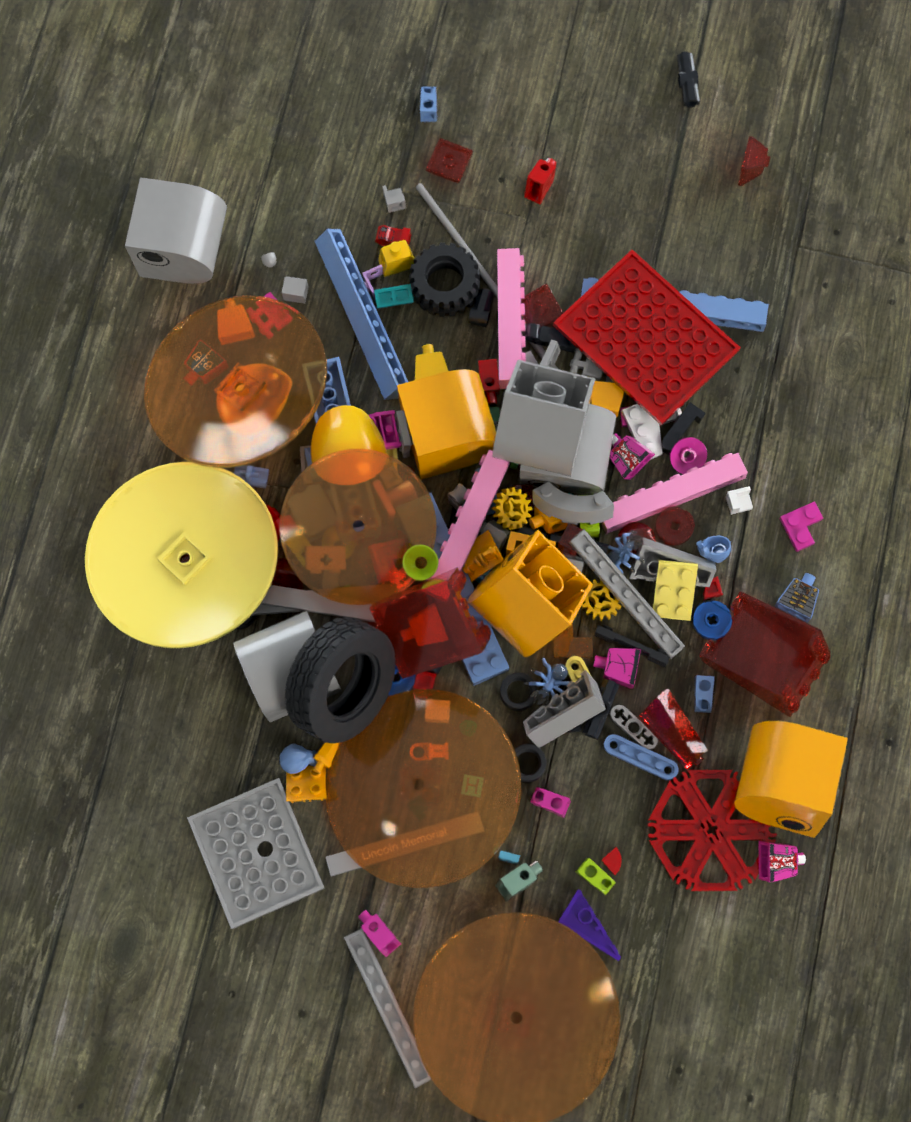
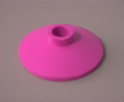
[670,437,707,474]

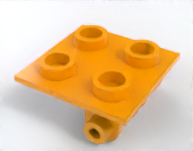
[462,530,504,581]
[286,766,327,803]

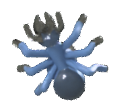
[607,530,644,574]
[524,657,571,707]

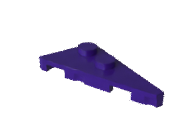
[558,889,621,961]

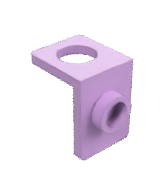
[362,265,383,300]

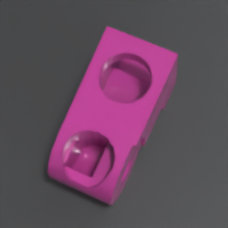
[530,787,571,818]

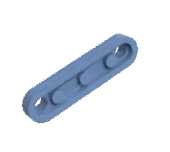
[604,734,678,780]

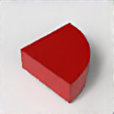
[703,576,723,600]
[601,847,621,876]

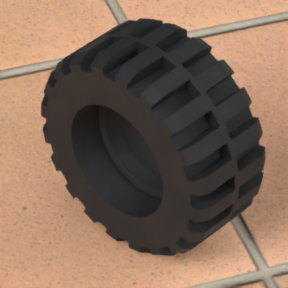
[409,242,480,317]

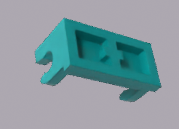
[374,284,414,309]

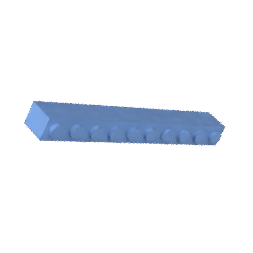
[315,229,408,400]
[581,278,768,332]

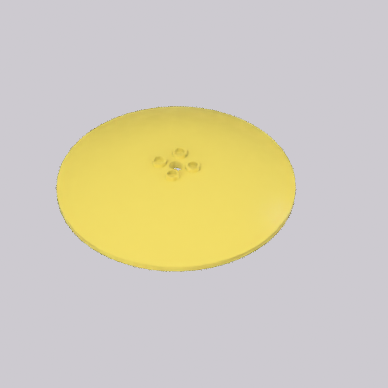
[85,462,278,648]

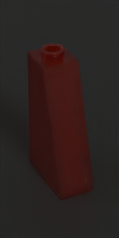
[638,688,707,769]

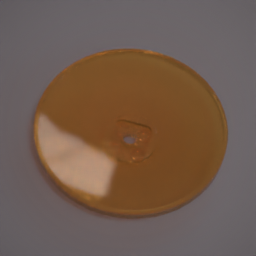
[280,449,437,605]

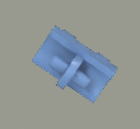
[234,464,269,488]

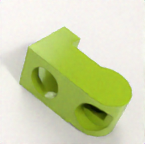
[576,858,616,896]

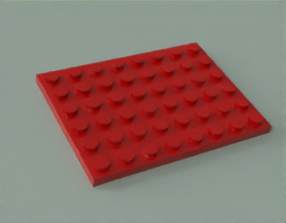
[553,250,741,426]

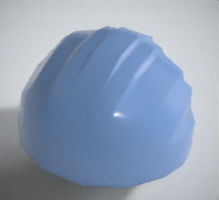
[696,535,731,563]
[280,744,317,774]

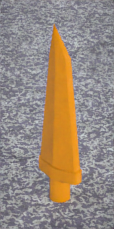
[313,742,340,774]

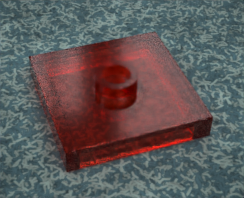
[426,138,473,184]
[521,283,563,327]

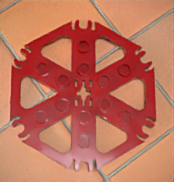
[647,770,777,891]

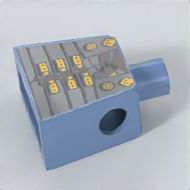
[774,573,819,623]

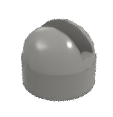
[261,252,277,267]

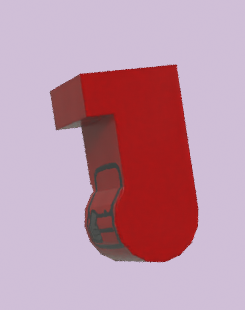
[375,225,411,246]

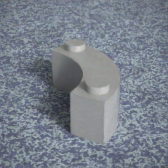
[533,482,614,525]

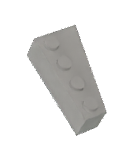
[629,537,716,587]
[523,670,606,748]

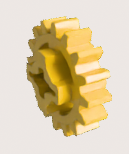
[492,487,532,530]
[582,580,621,621]

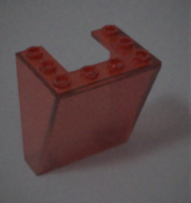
[369,567,491,679]
[699,591,831,717]

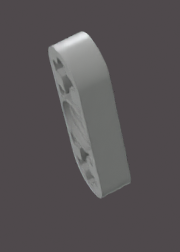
[610,705,658,750]

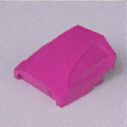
[368,410,402,450]

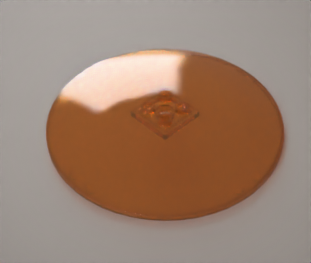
[144,296,327,468]
[326,689,521,888]
[413,913,620,1122]

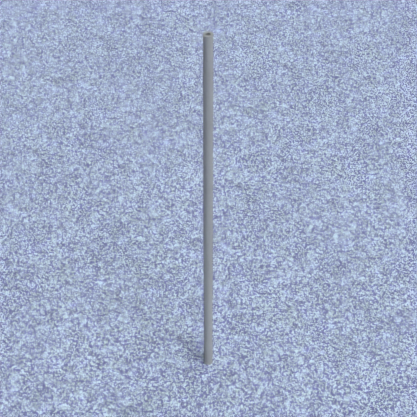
[416,183,558,369]

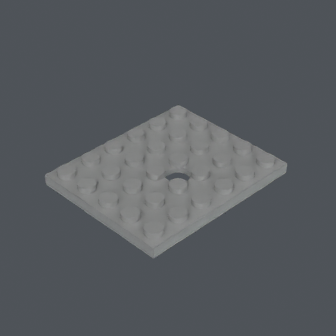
[188,778,325,929]

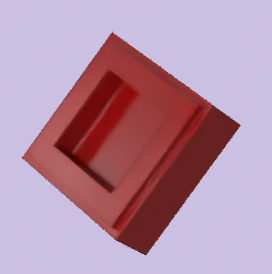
[413,670,437,694]

